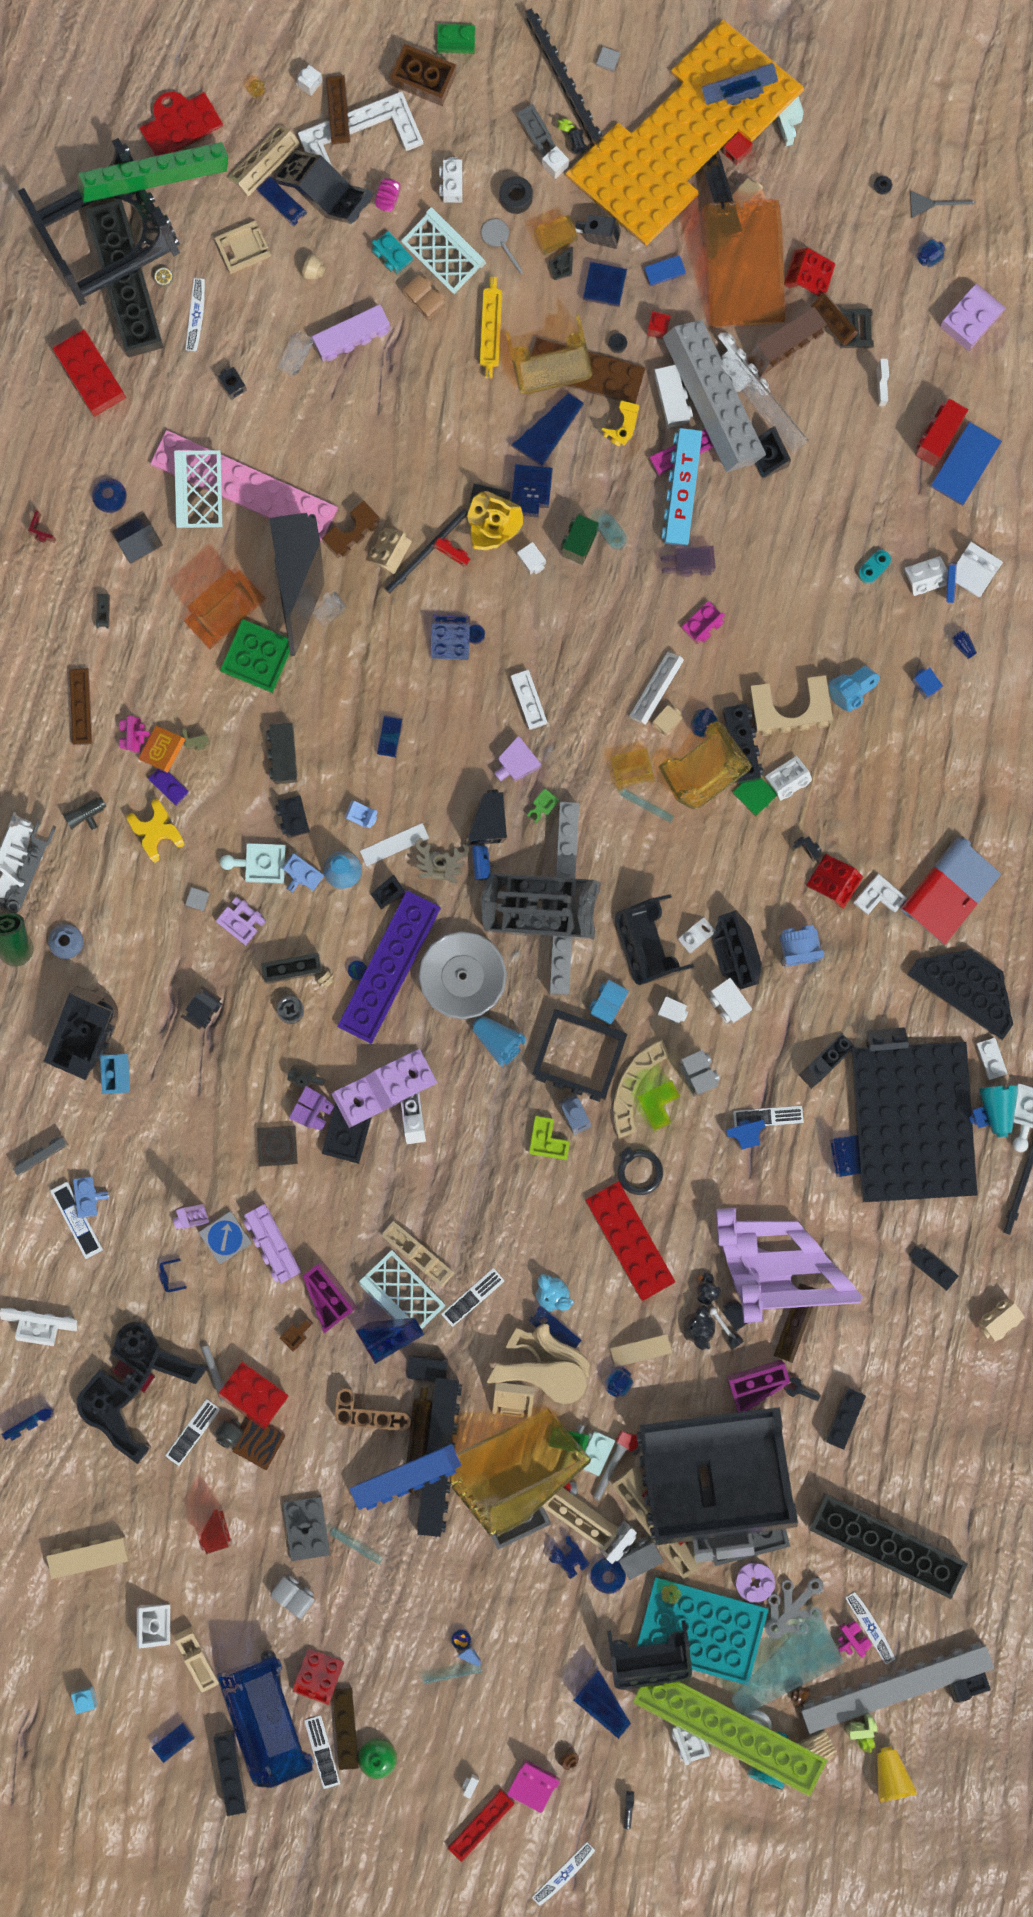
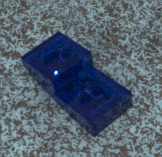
[377,715,403,758]

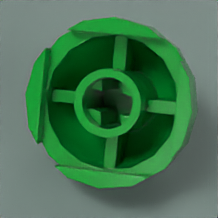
[358,1738,397,1779]

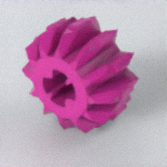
[375,178,400,212]

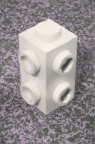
[440,157,462,203]

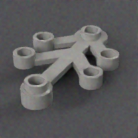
[765,1578,824,1639]

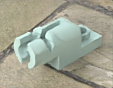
[776,96,804,146]

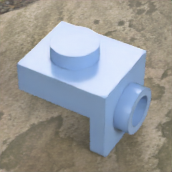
[344,801,378,828]

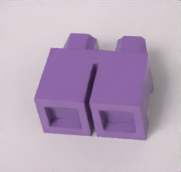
[289,1086,335,1131]

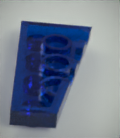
[511,393,584,467]

